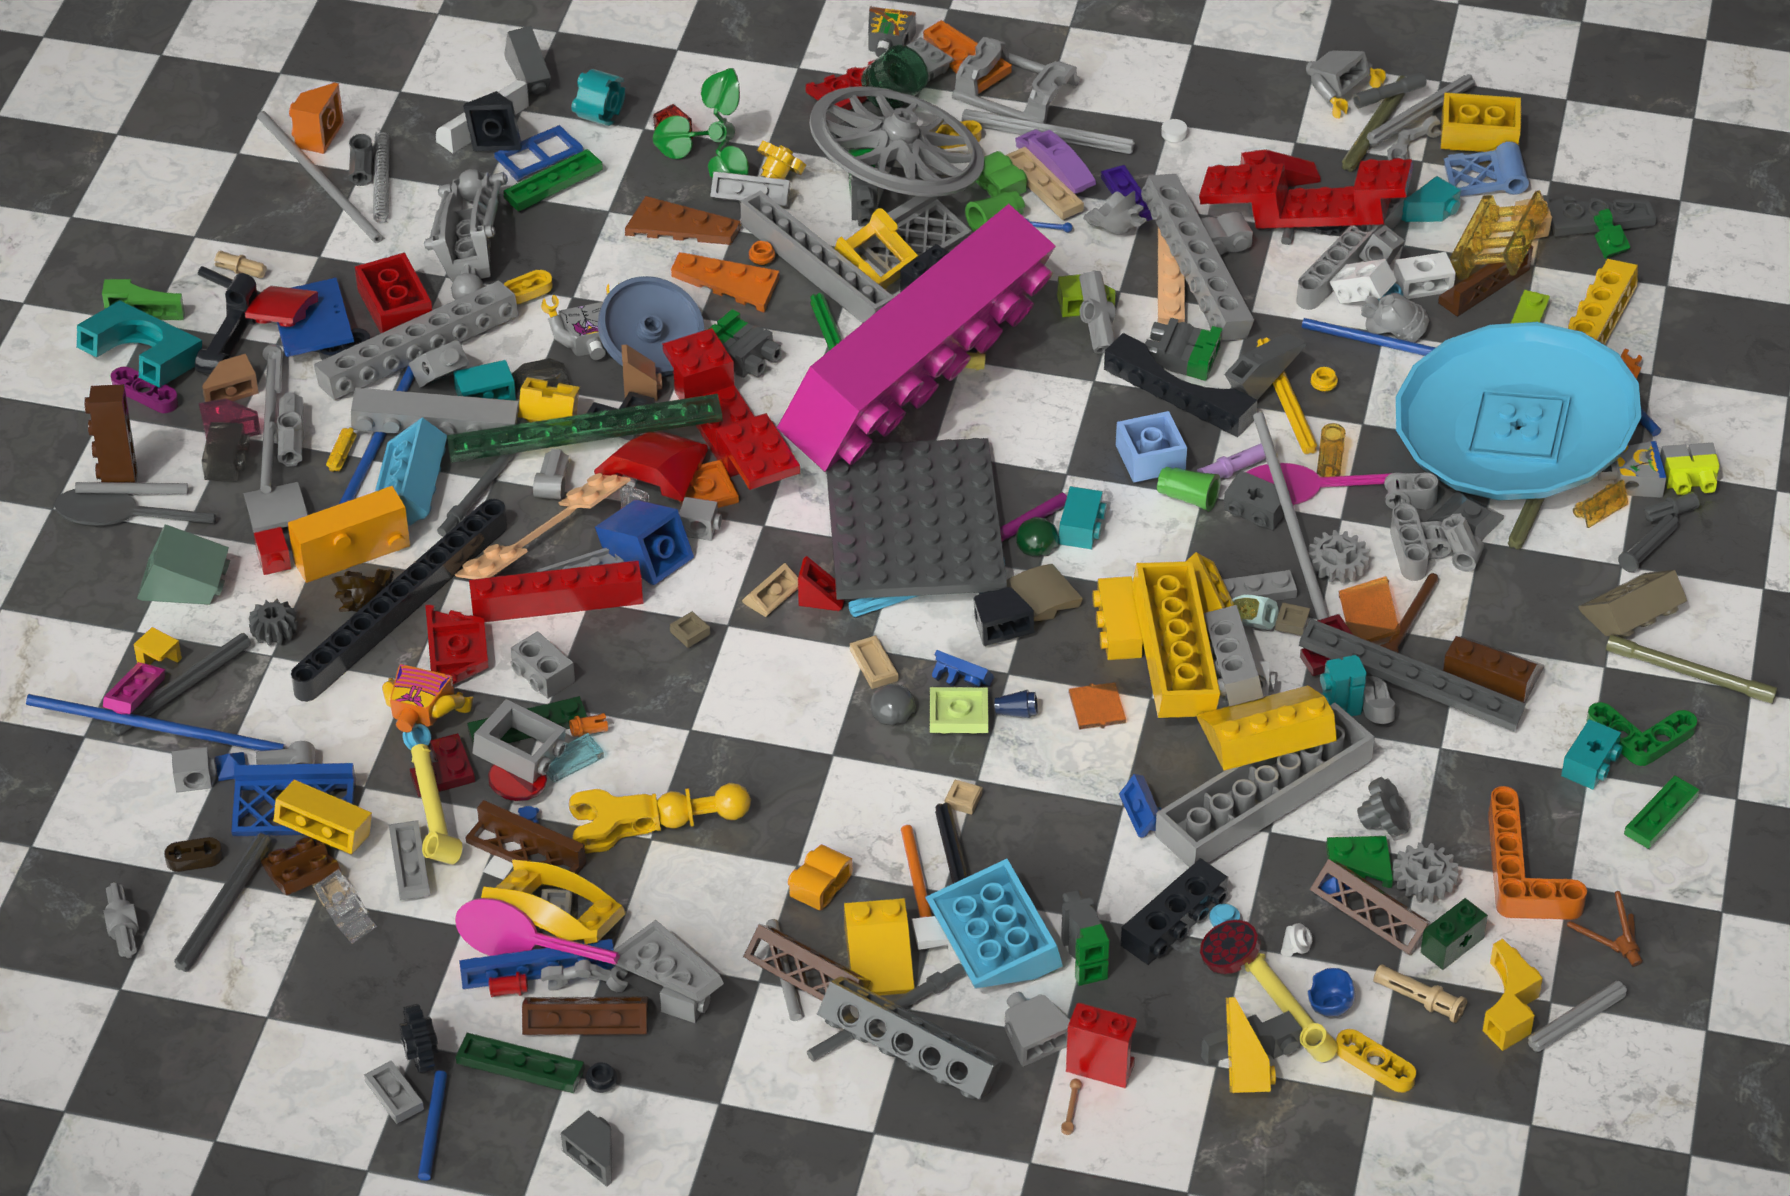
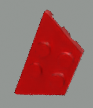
[425,605,489,685]

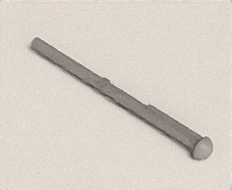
[260,344,283,493]

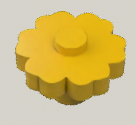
[757,140,807,180]

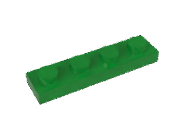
[503,149,603,212]

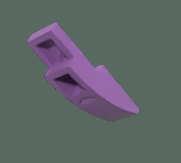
[1015,129,1096,194]

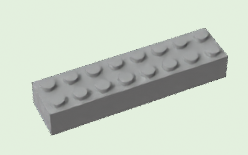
[1155,703,1375,867]

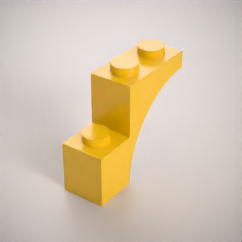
[1482,938,1543,1051]

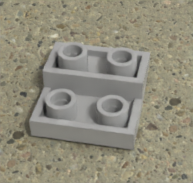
[243,482,307,533]

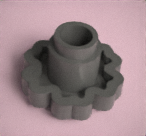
[1357,777,1410,837]

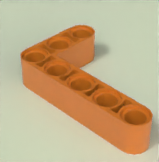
[1488,786,1587,920]

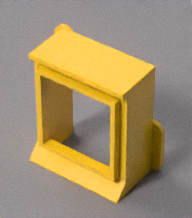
[834,208,918,289]

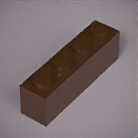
[84,384,138,483]

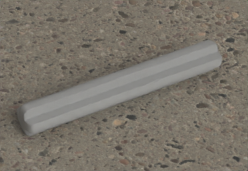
[1528,981,1627,1052]

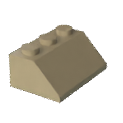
[1578,570,1687,638]

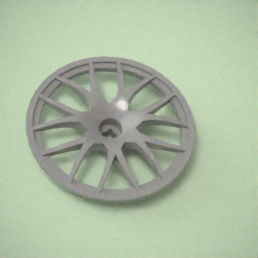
[809,87,984,197]

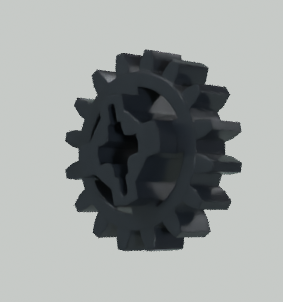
[399,1004,438,1073]

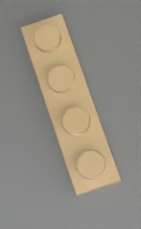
[1005,147,1084,220]

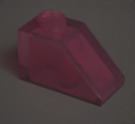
[199,398,261,445]

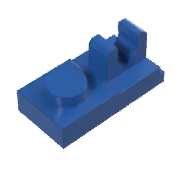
[932,650,994,687]
[1119,774,1162,838]

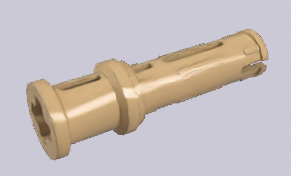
[1373,964,1467,1023]

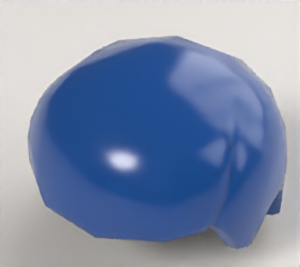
[1308,968,1355,1017]

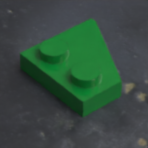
[1326,836,1393,888]

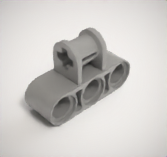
[1390,504,1452,581]

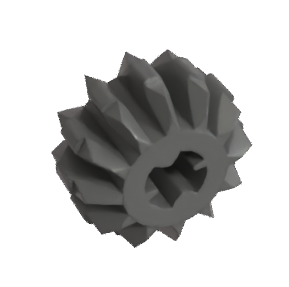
[249,598,298,646]

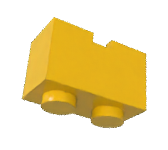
[518,377,580,428]

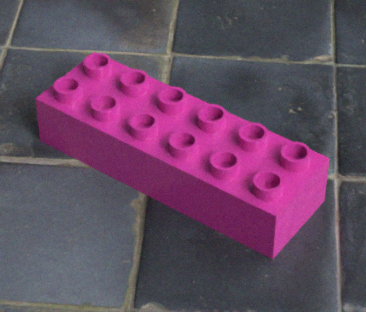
[777,204,1056,472]

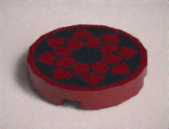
[1200,920,1261,974]

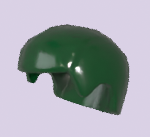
[1016,517,1059,556]

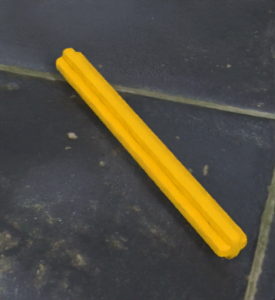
[1257,337,1317,454]

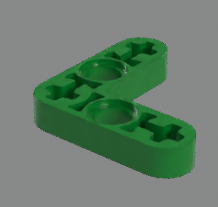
[1586,702,1697,766]

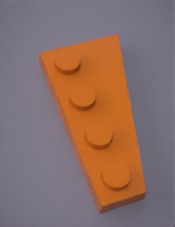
[671,252,779,313]

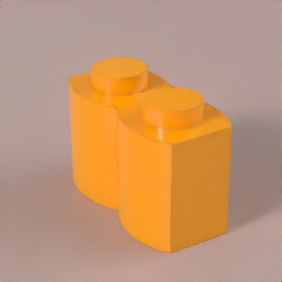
[788,844,853,911]

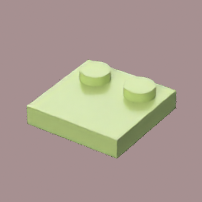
[930,687,988,734]

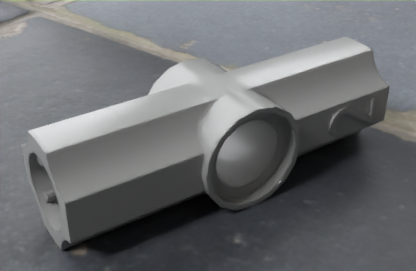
[1079,271,1116,354]
[277,392,304,467]

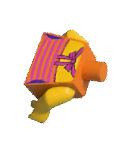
[382,664,474,733]

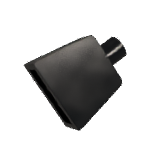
[973,587,1035,646]

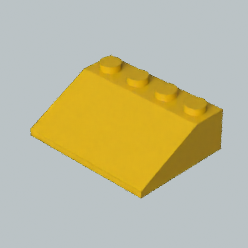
[1197,685,1337,771]

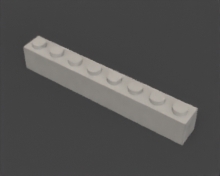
[740,190,894,323]

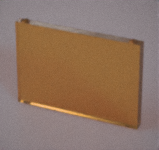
[1338,576,1401,642]

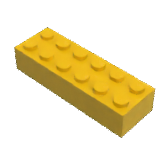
[1132,561,1220,718]

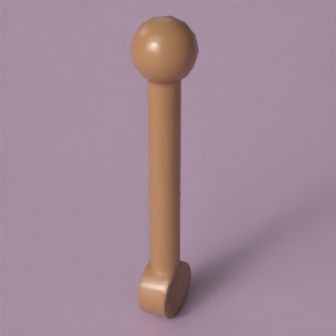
[1061,1078,1082,1135]

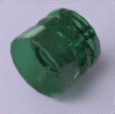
[861,45,929,110]

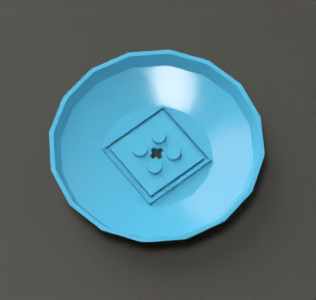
[1395,322,1641,500]

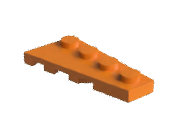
[923,20,1012,94]

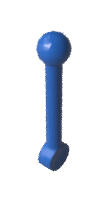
[1025,218,1073,233]

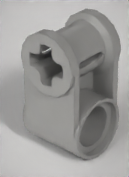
[1384,472,1438,509]

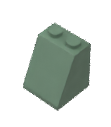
[137,524,230,605]

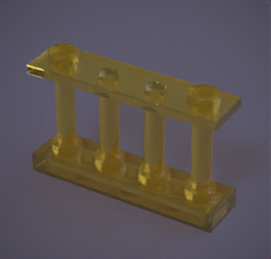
[1450,190,1548,280]

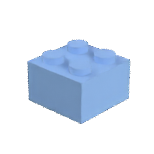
[1116,411,1187,483]

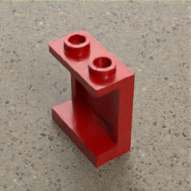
[1066,1003,1137,1088]

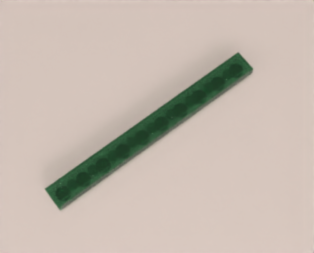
[447,394,723,463]

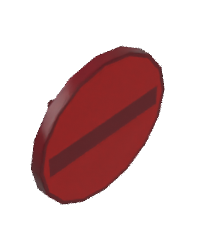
[488,764,547,801]

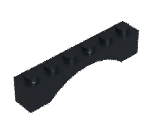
[1104,333,1257,438]

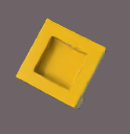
[133,627,182,665]

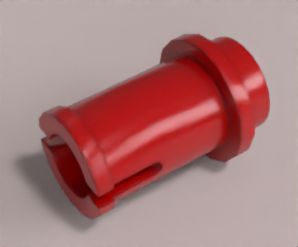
[489,971,528,998]

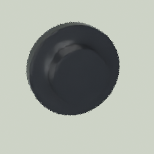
[586,1062,617,1093]

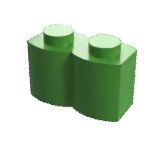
[976,151,1027,197]

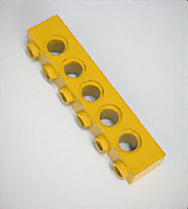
[1568,259,1638,345]

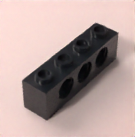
[1120,858,1228,965]

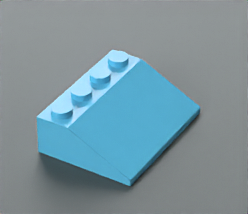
[925,859,1063,989]

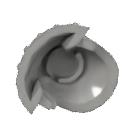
[1083,191,1147,234]
[1361,293,1429,342]

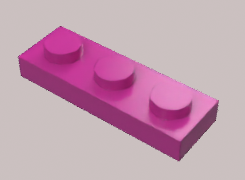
[103,662,165,714]

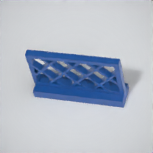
[231,763,356,836]

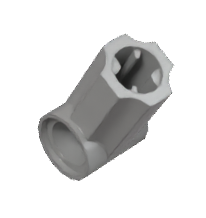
[533,449,569,500]
[1441,513,1484,572]
[256,741,315,765]

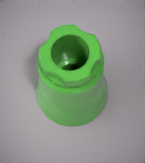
[965,190,1025,232]
[1157,467,1221,512]

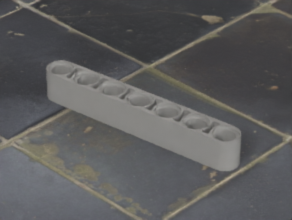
[1296,198,1404,310]

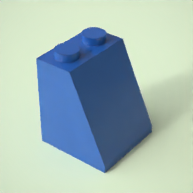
[595,500,694,585]

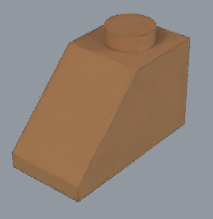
[621,345,662,401]
[202,354,259,409]

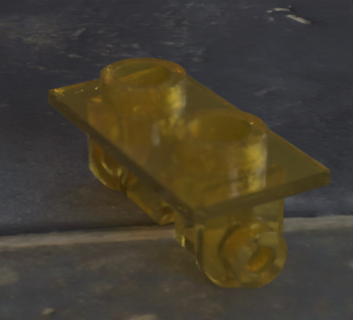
[1573,479,1628,528]

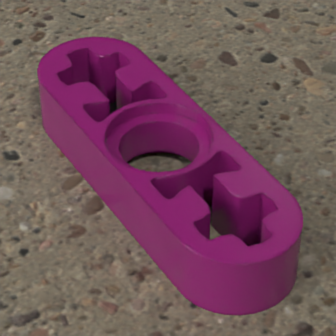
[110,366,178,413]

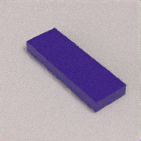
[1101,165,1153,221]

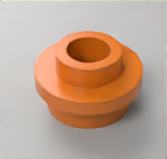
[749,241,775,265]

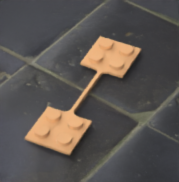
[455,473,631,579]

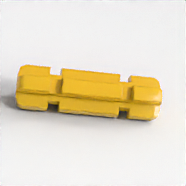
[326,427,357,472]

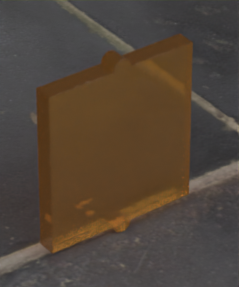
[1068,682,1126,730]

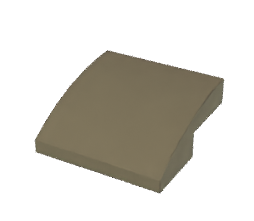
[1006,564,1083,621]

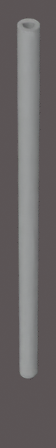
[257,111,382,243]
[1253,412,1329,620]

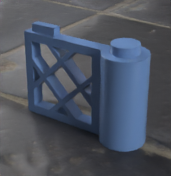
[1444,142,1529,196]

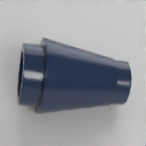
[994,689,1038,718]

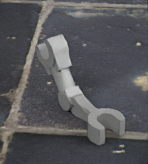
[1387,116,1441,160]
[541,960,628,992]

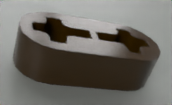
[164,837,223,872]

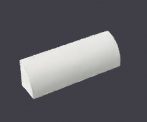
[436,80,529,153]

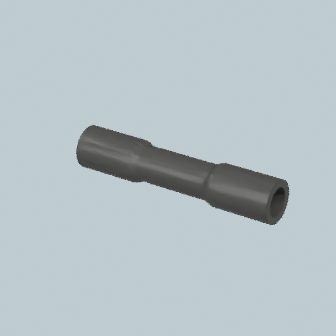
[1353,72,1426,108]

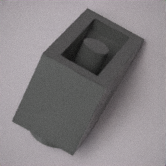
[561,1110,612,1187]

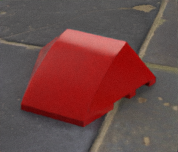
[594,430,708,502]

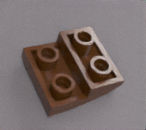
[261,837,341,896]

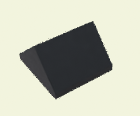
[463,91,523,151]

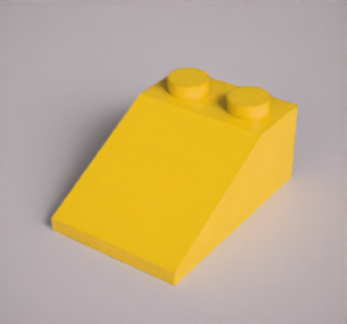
[844,898,914,996]

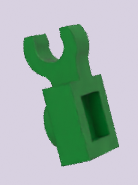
[1593,208,1631,258]

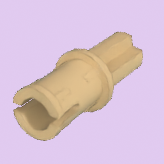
[214,250,267,278]

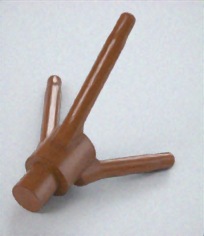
[1567,891,1643,967]

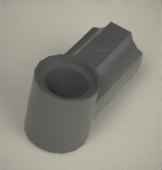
[349,134,374,186]

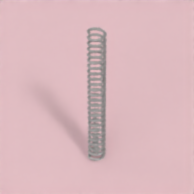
[373,132,390,223]

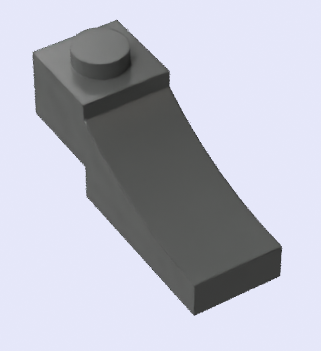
[1201,1011,1302,1065]

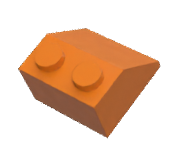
[289,83,344,154]

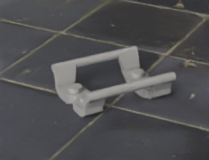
[952,37,1080,123]

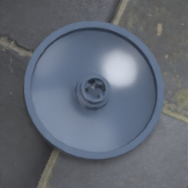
[598,276,704,377]

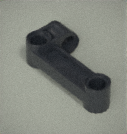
[195,273,257,375]

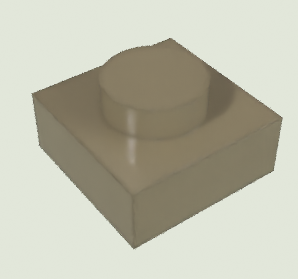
[1275,602,1310,636]
[670,611,710,648]

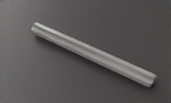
[1367,74,1475,146]

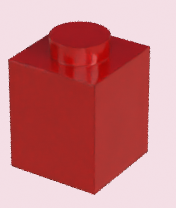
[254,527,291,575]

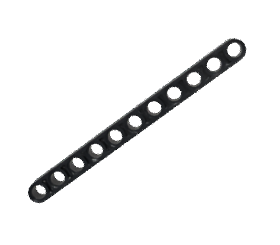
[291,499,507,702]

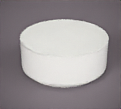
[1161,119,1187,142]

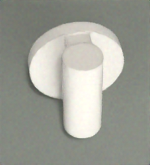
[1281,923,1312,957]

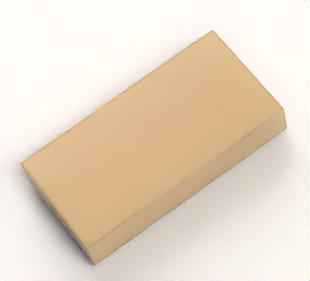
[850,635,898,689]

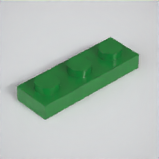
[1624,775,1700,849]

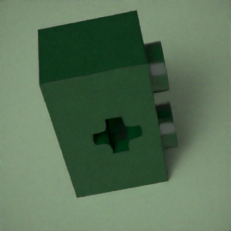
[1420,898,1488,970]

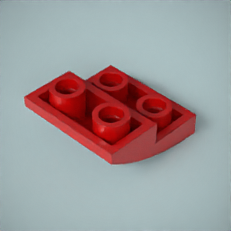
[245,286,318,327]

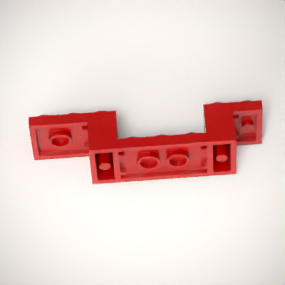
[1199,158,1413,228]
[662,328,800,490]

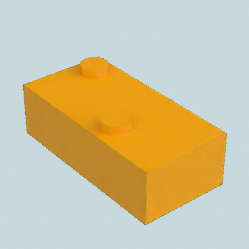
[288,486,410,583]

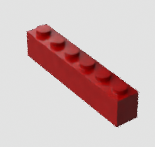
[469,561,643,622]

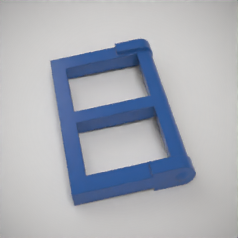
[494,125,584,181]

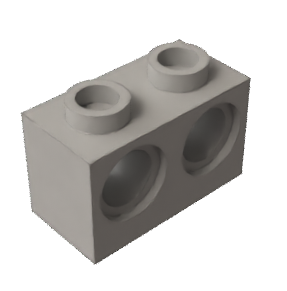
[510,631,575,699]

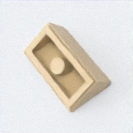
[742,563,798,617]

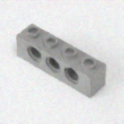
[1203,605,1264,706]

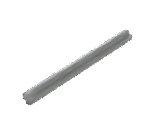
[962,109,1134,154]

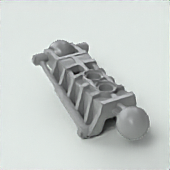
[424,169,508,300]

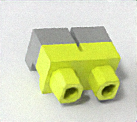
[1660,442,1720,495]

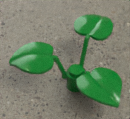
[653,68,749,179]

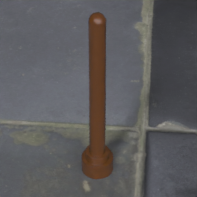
[1380,573,1439,653]

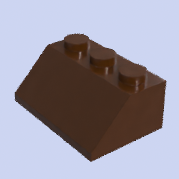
[1443,636,1544,703]

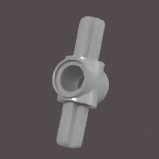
[103,882,139,958]

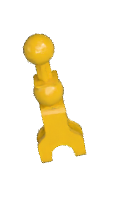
[569,783,751,853]

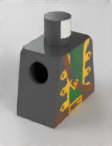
[868,6,916,58]

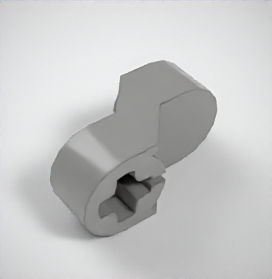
[1363,676,1395,724]

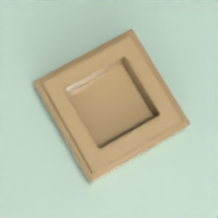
[944,779,982,815]

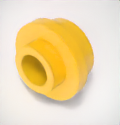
[1310,367,1338,391]

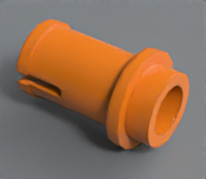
[569,713,608,739]

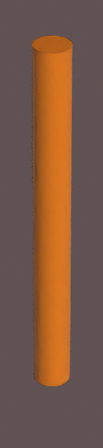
[901,825,932,918]

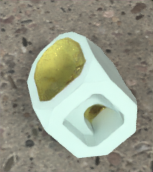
[1232,594,1279,629]

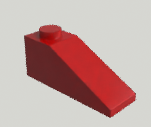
[1240,149,1321,187]

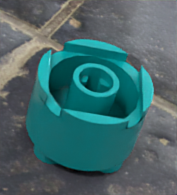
[571,69,625,126]

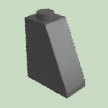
[504,26,551,94]

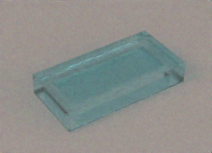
[546,733,604,783]

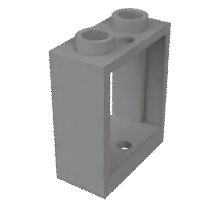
[473,699,567,784]

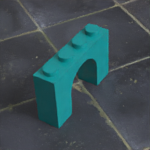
[76,300,202,388]

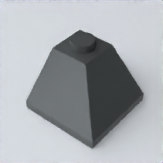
[1426,491,1504,540]

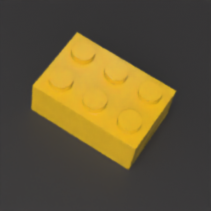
[1441,93,1521,152]

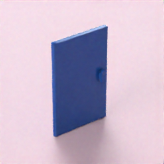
[277,278,354,357]

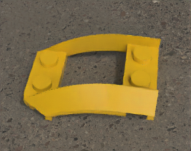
[481,860,625,944]

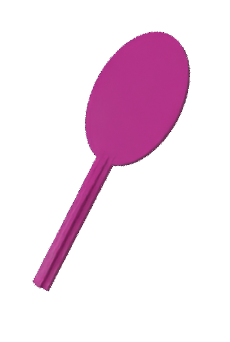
[1246,463,1399,505]
[455,898,620,964]

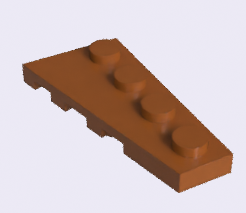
[625,196,741,245]

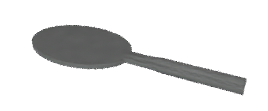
[55,489,216,525]

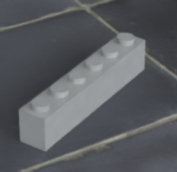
[351,387,519,443]

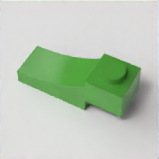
[102,279,185,320]

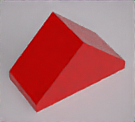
[798,556,844,611]

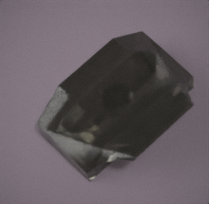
[512,358,570,400]

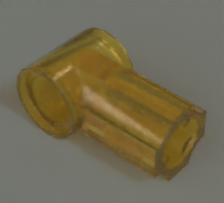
[1317,423,1346,477]

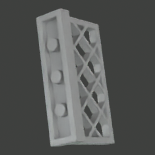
[854,196,972,283]

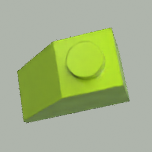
[1057,274,1115,317]

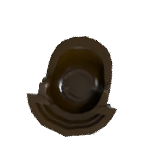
[331,569,395,612]

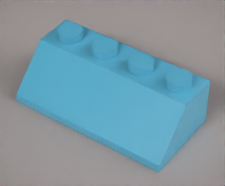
[375,417,447,526]

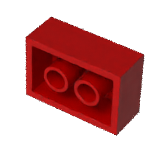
[355,252,432,334]

